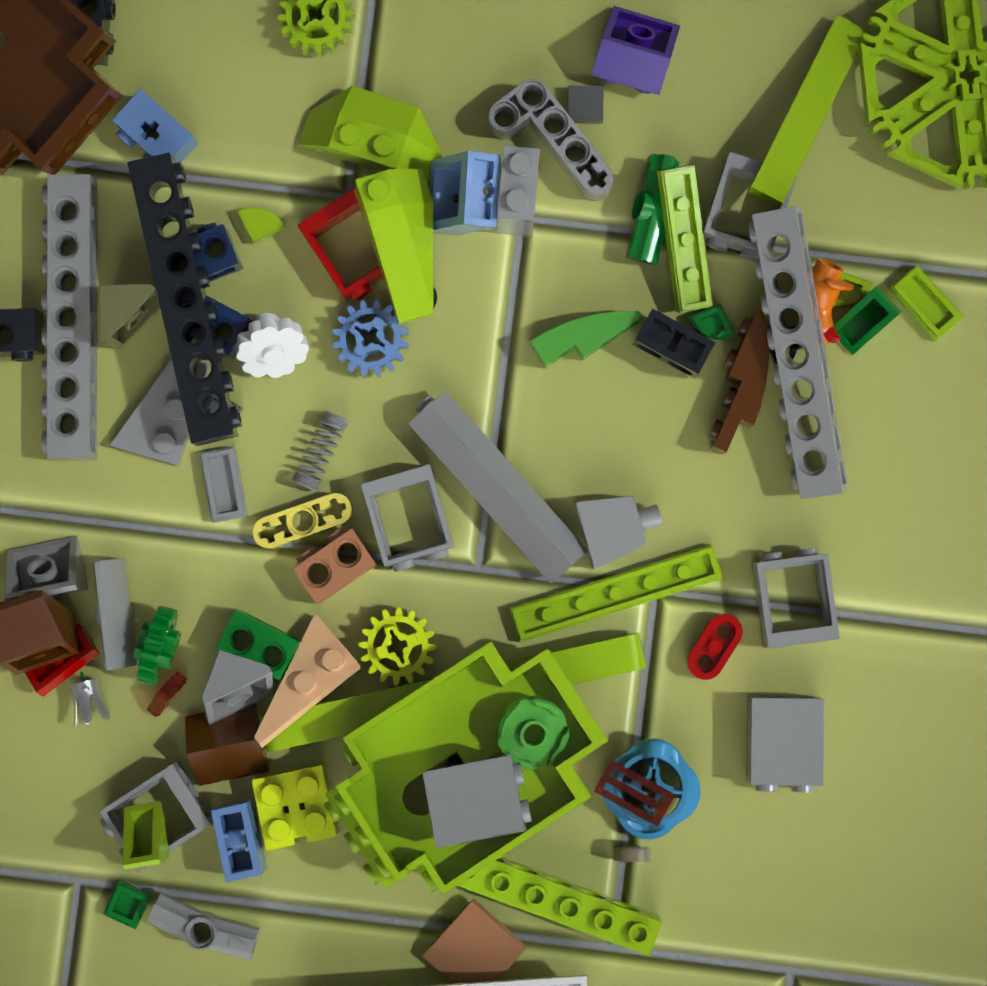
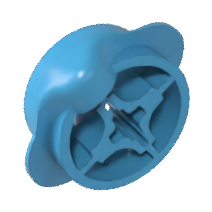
[601,738,701,839]

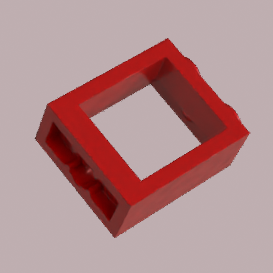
[297,188,384,301]

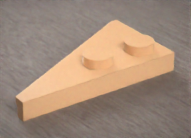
[254,615,361,748]

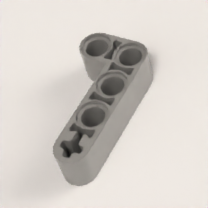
[489,79,613,201]

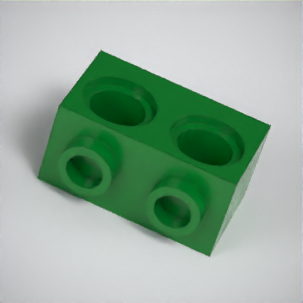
[216,609,301,681]

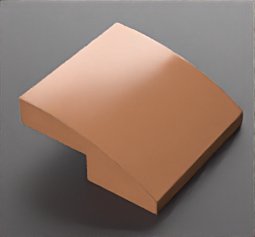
[422,898,527,984]

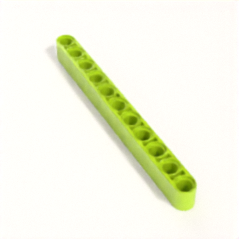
[259,632,647,752]

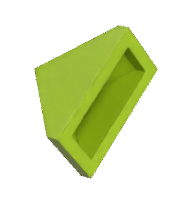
[122,801,170,870]

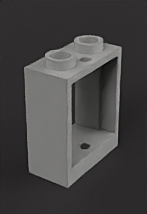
[703,152,797,262]
[361,464,454,572]
[752,547,840,648]
[99,761,213,872]

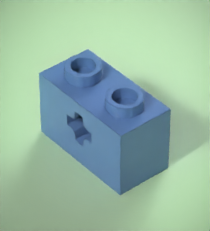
[112,89,198,162]
[211,798,267,882]

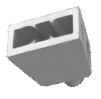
[574,496,663,569]

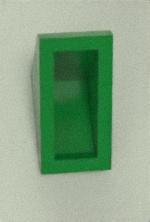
[834,286,901,355]

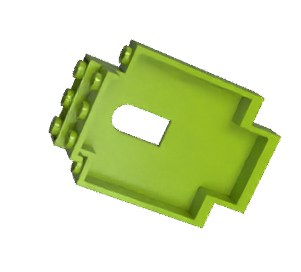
[324,642,608,895]

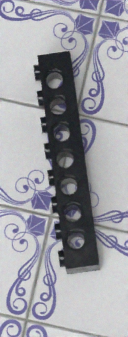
[127,152,242,446]

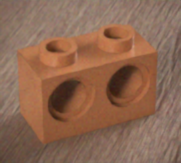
[293,527,378,604]

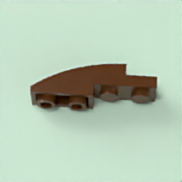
[708,310,769,454]

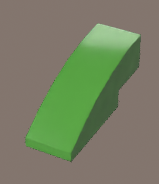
[530,311,643,368]

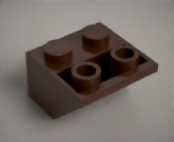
[0,590,81,675]

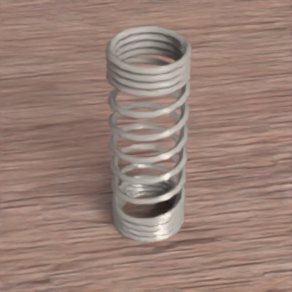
[292,410,349,492]

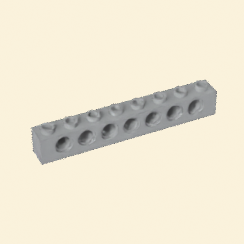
[41,174,97,461]
[749,206,849,499]

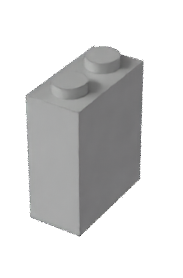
[497,146,540,237]
[746,696,824,792]
[422,755,532,848]

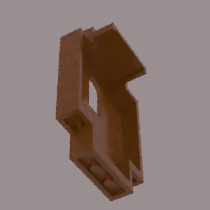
[0,0,123,175]

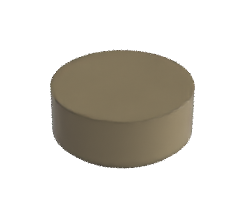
[615,846,651,862]

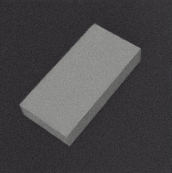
[199,447,248,523]

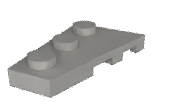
[110,358,210,467]

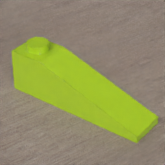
[354,169,434,325]

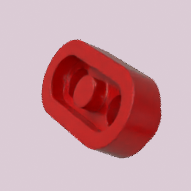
[686,614,743,680]

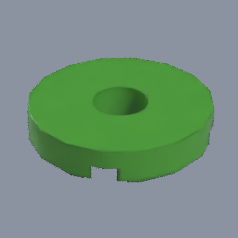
[496,696,569,770]

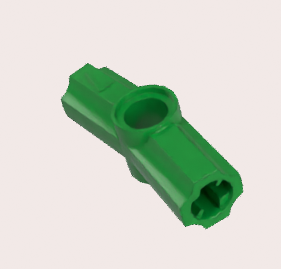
[626,154,680,265]

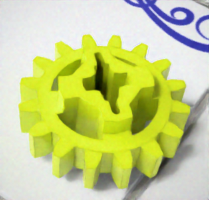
[359,607,437,685]

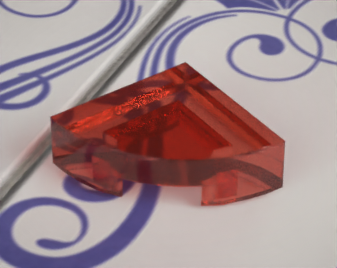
[146,671,187,717]

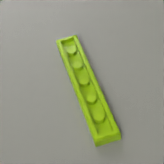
[748,15,868,208]
[509,544,723,642]

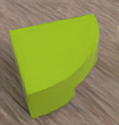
[237,207,286,244]
[833,272,873,307]

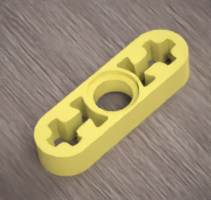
[252,493,353,549]

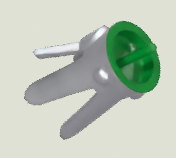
[69,671,110,727]

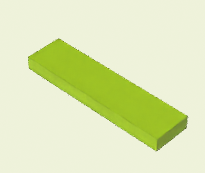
[657,165,713,313]

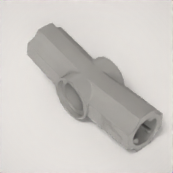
[147,892,260,960]

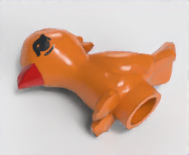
[797,258,854,346]

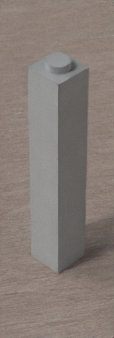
[409,392,588,584]

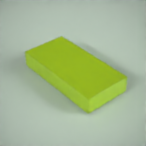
[888,264,964,341]

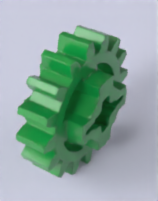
[133,606,181,685]

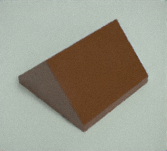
[185,703,270,786]

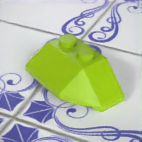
[298,85,442,188]

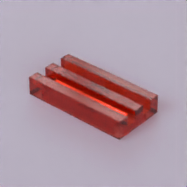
[594,759,675,827]

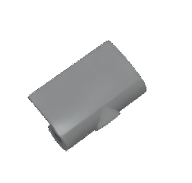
[93,559,137,670]

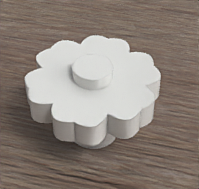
[234,313,309,378]

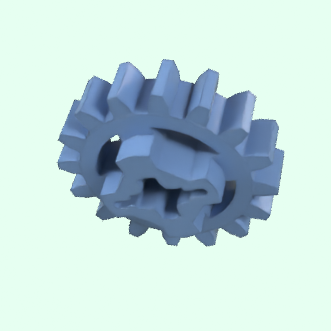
[332,300,409,378]

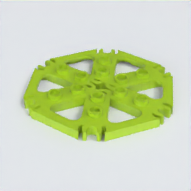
[858,0,987,190]

